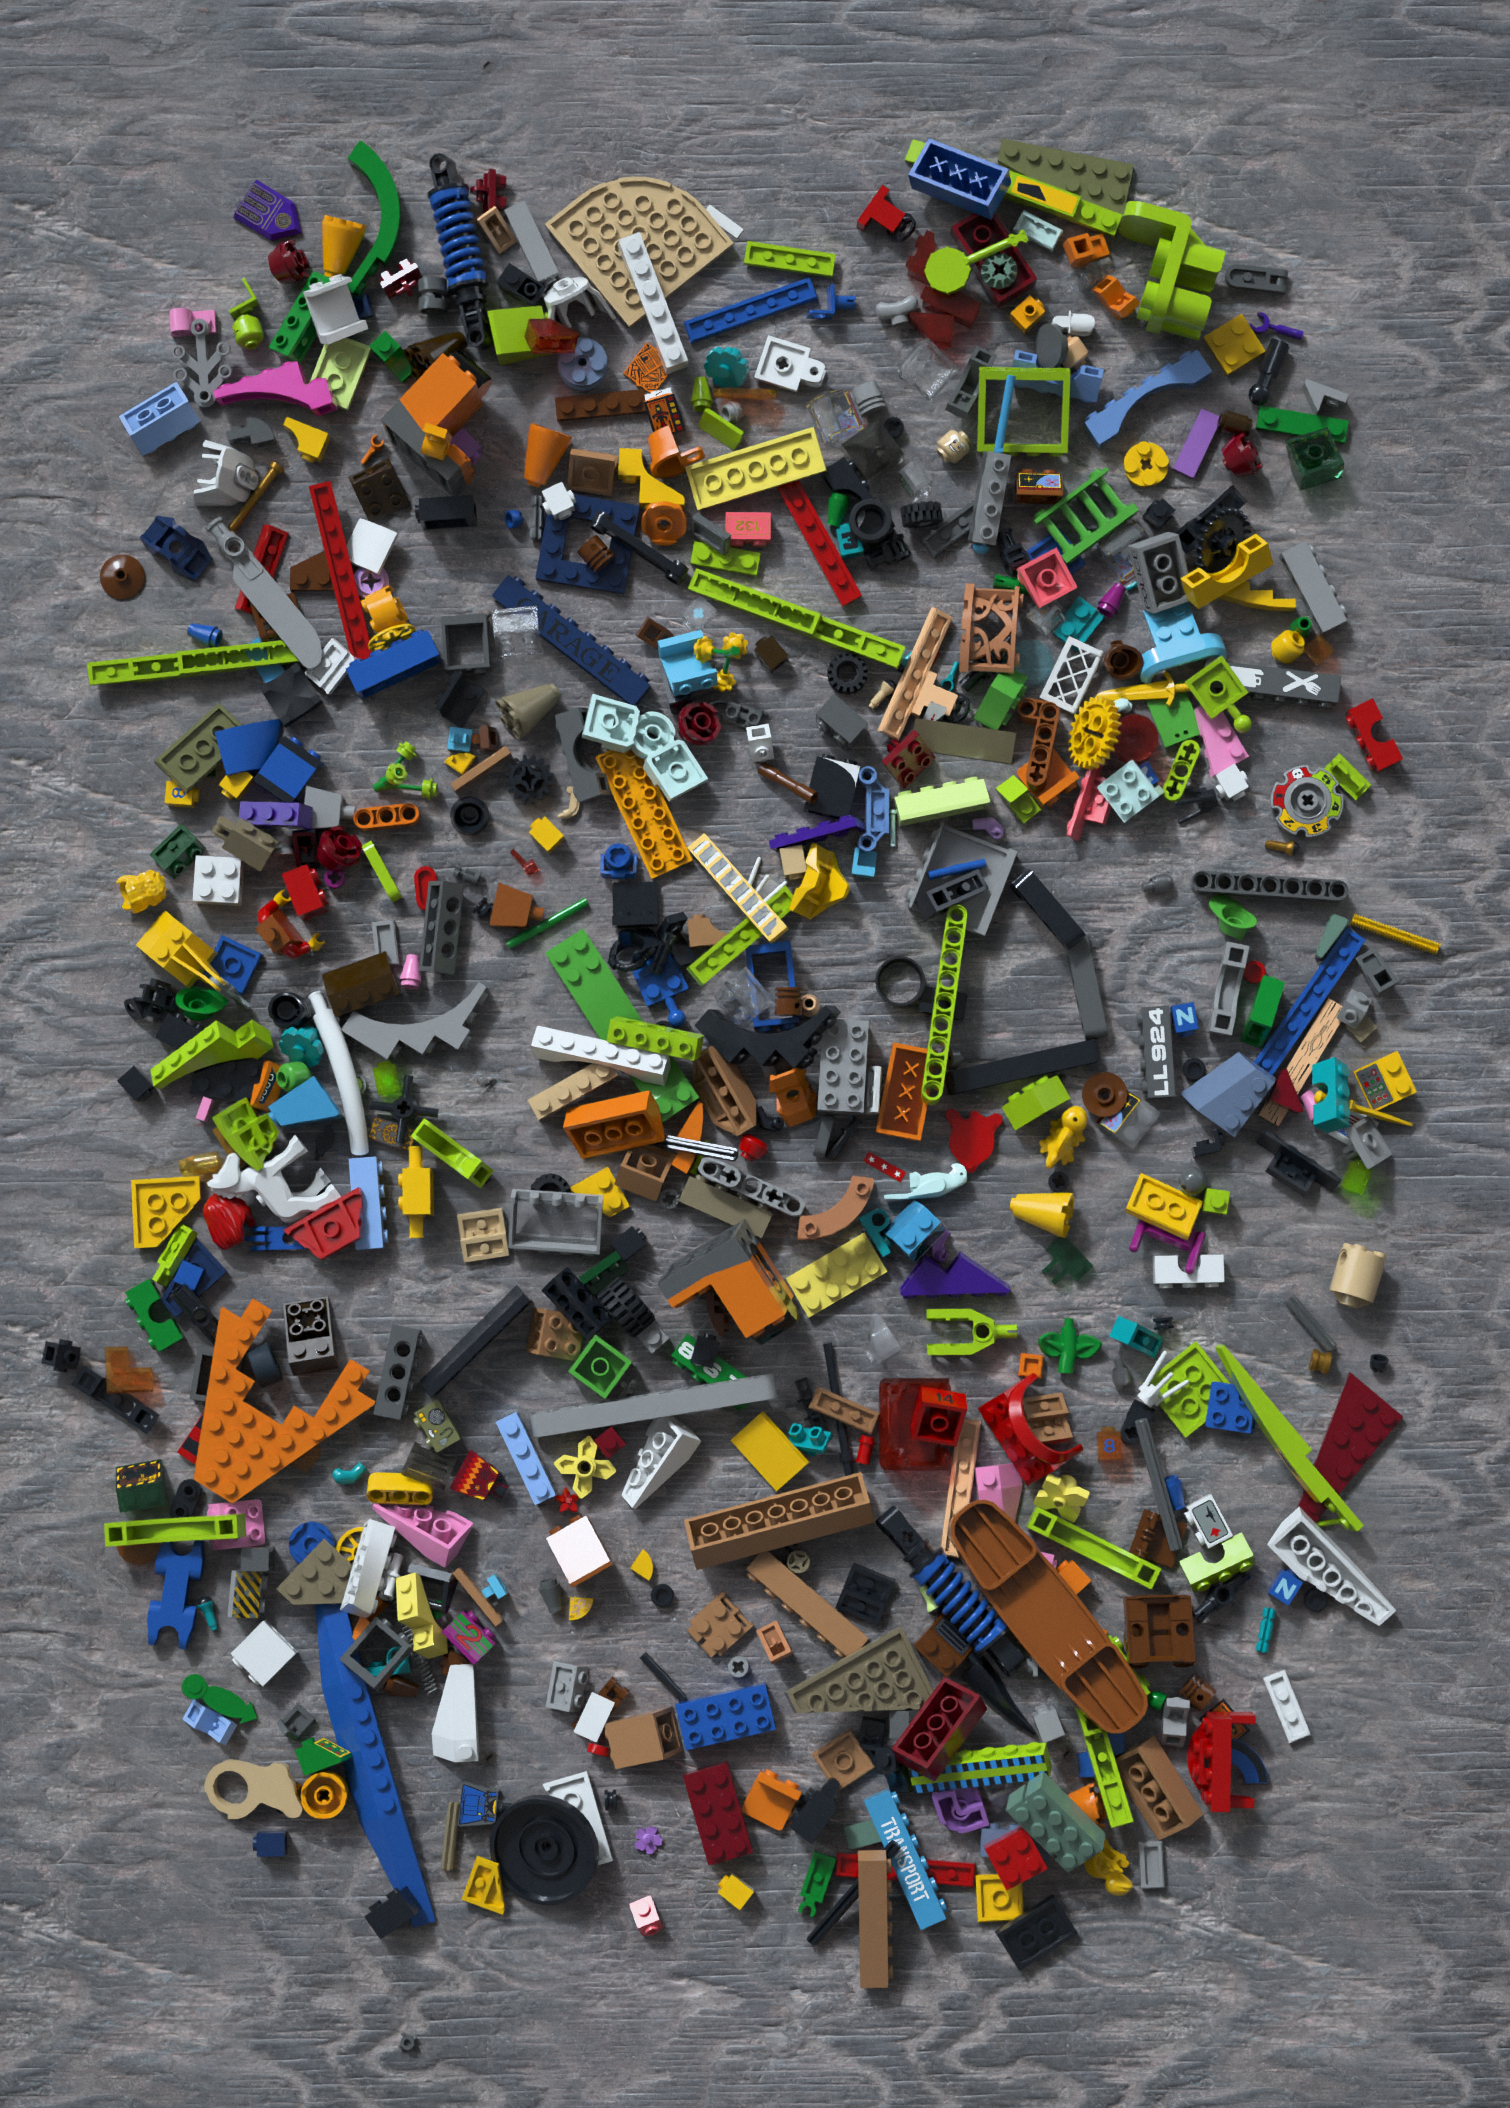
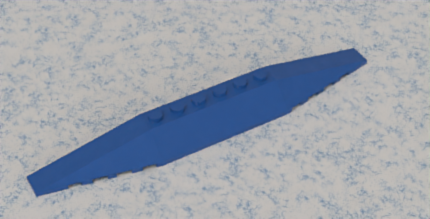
[315,1603,436,1928]

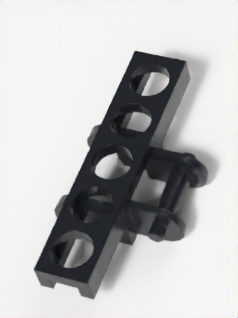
[795,1377,827,1431]

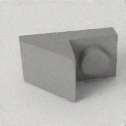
[1302,379,1349,415]

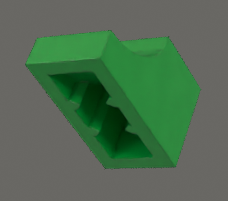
[369,331,412,384]

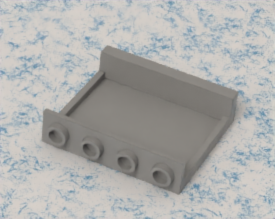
[906,822,1018,938]

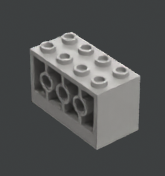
[817,1019,869,1116]

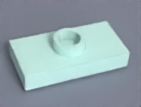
[1013,210,1063,252]

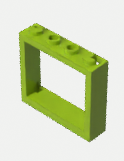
[977,367,1070,457]

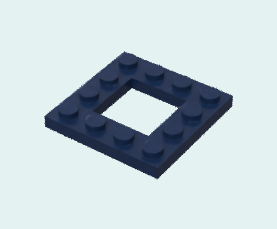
[535,494,640,595]

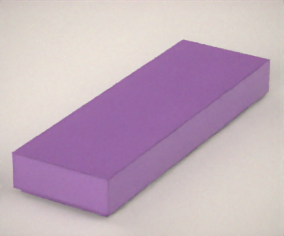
[1173,408,1219,479]

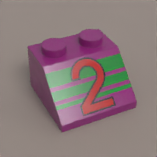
[442,1610,497,1665]

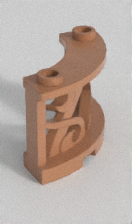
[959,583,1024,674]
[797,1176,874,1241]

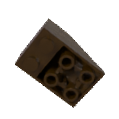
[283,1296,339,1376]

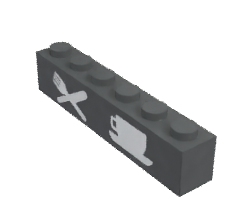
[1203,659,1341,709]

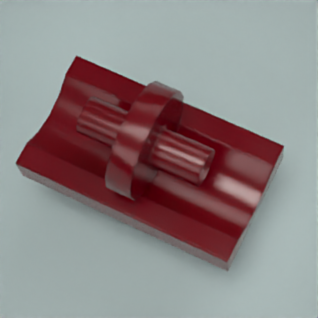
[470,169,506,214]
[380,259,423,299]

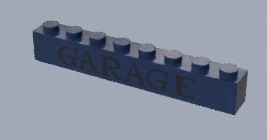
[492,575,651,707]

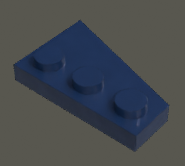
[161,1238,228,1318]

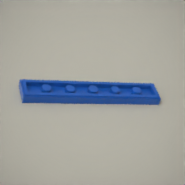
[683,277,817,344]

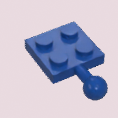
[632,954,689,1028]

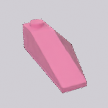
[974,1463,1023,1522]
[372,1503,474,1568]

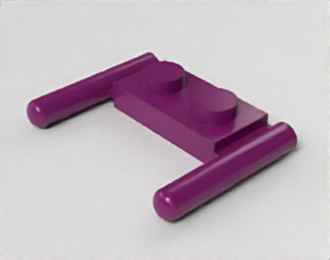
[1129,1219,1206,1274]

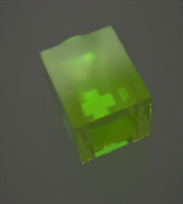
[373,1061,402,1096]
[1339,1159,1373,1196]

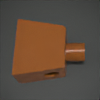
[489,883,545,929]

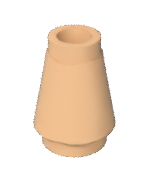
[800,994,820,1017]

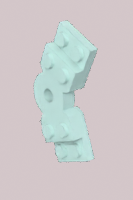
[582,694,708,802]

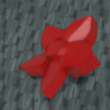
[553,1487,579,1513]

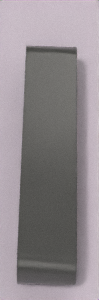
[1065,928,1108,1041]

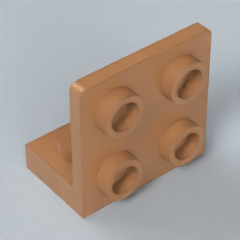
[526,1307,583,1361]

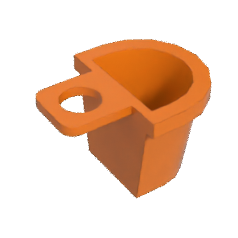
[647,425,705,479]

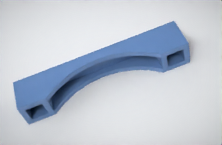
[1083,349,1212,449]

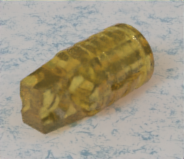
[179,1151,222,1176]

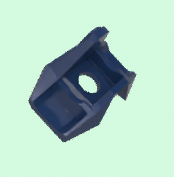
[140,516,212,582]

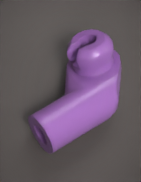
[930,1230,951,1262]

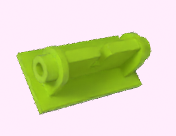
[1324,753,1371,801]

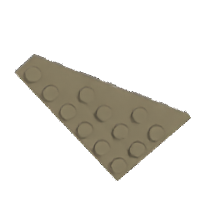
[784,1627,933,1713]

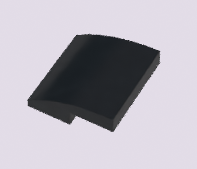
[835,1562,896,1626]

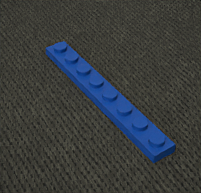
[1254,927,1366,1075]

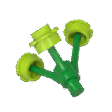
[373,741,438,800]

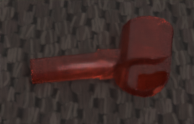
[510,849,539,875]

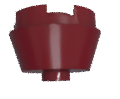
[268,239,310,284]
[1221,432,1263,478]
[677,702,721,745]
[317,826,362,872]

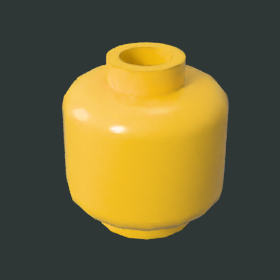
[1271,630,1305,664]

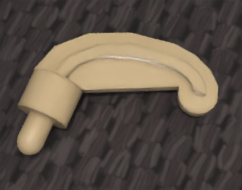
[557,786,580,819]

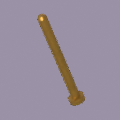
[228,460,285,533]

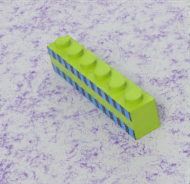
[908,1742,1052,1793]

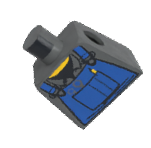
[458,1780,512,1826]

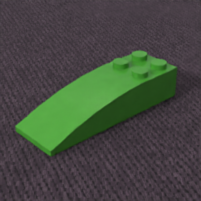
[545,929,643,1041]

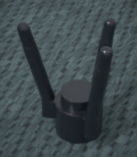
[1167,787,1217,824]

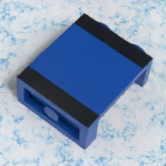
[253,736,324,803]

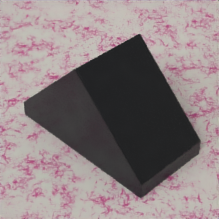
[292,829,320,868]

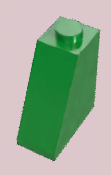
[1239,975,1285,1048]

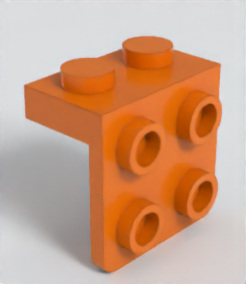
[1016,749,1080,808]
[741,1769,802,1830]

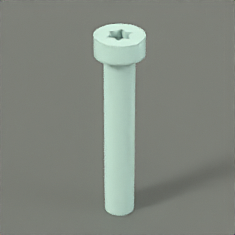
[889,810,897,847]

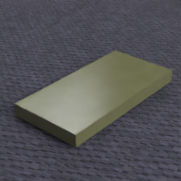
[154,703,242,794]

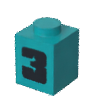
[836,523,864,560]

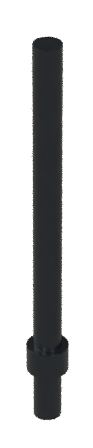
[823,1343,854,1476]

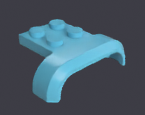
[1138,602,1227,684]

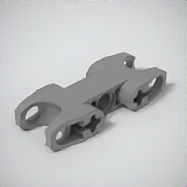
[698,1157,806,1217]

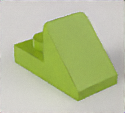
[996,775,1041,824]

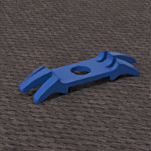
[245,1227,307,1251]

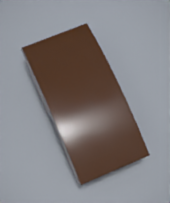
[705,1290,729,1336]

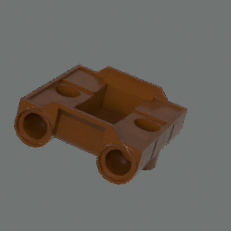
[1123,1595,1196,1669]

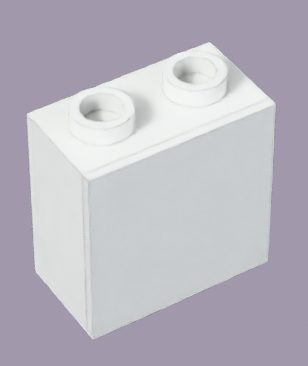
[231,1620,298,1686]

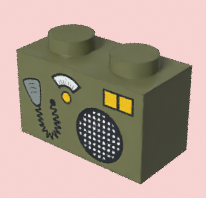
[413,1399,462,1453]

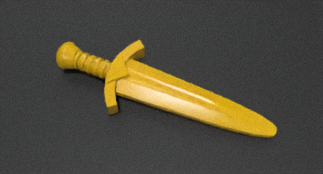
[1097,671,1191,708]
[1314,1091,1413,1127]

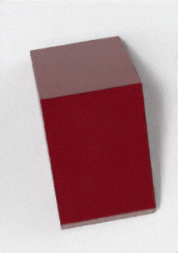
[1267,1068,1303,1114]

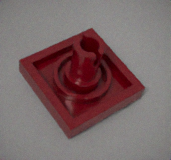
[881,730,936,789]

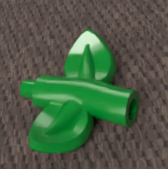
[1038,1318,1102,1374]

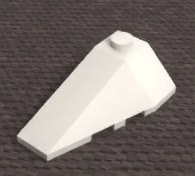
[622,1416,701,1509]
[432,1664,479,1762]

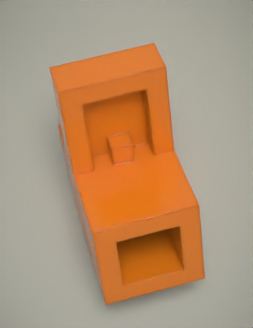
[1063,233,1110,268]
[1092,275,1140,320]

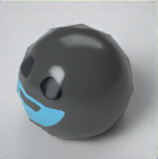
[1179,1167,1207,1196]

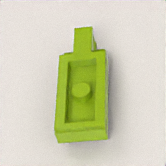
[152,1223,198,1287]

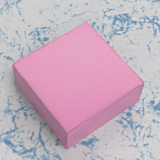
[196,1097,215,1122]

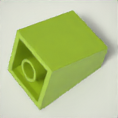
[487,306,555,365]

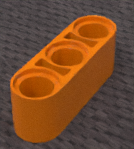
[353,803,421,831]

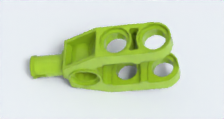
[926,1309,1017,1355]

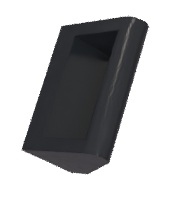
[407,1563,458,1613]

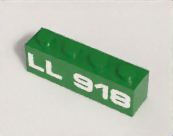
[671,1333,750,1411]

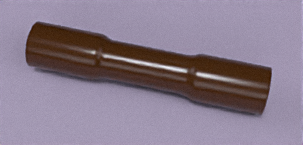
[758,762,819,804]

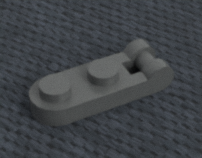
[1224,264,1288,295]

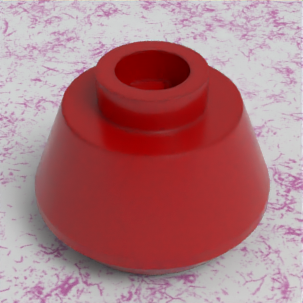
[739,1133,768,1162]

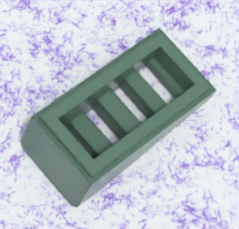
[1314,914,1350,960]

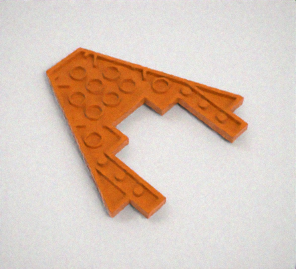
[194,1298,376,1504]

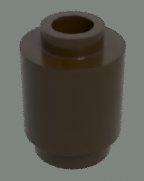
[1217,410,1253,437]

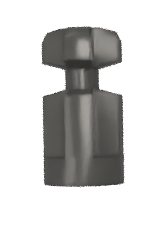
[453,865,481,885]

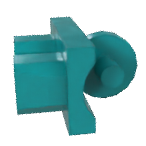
[788,1423,833,1457]

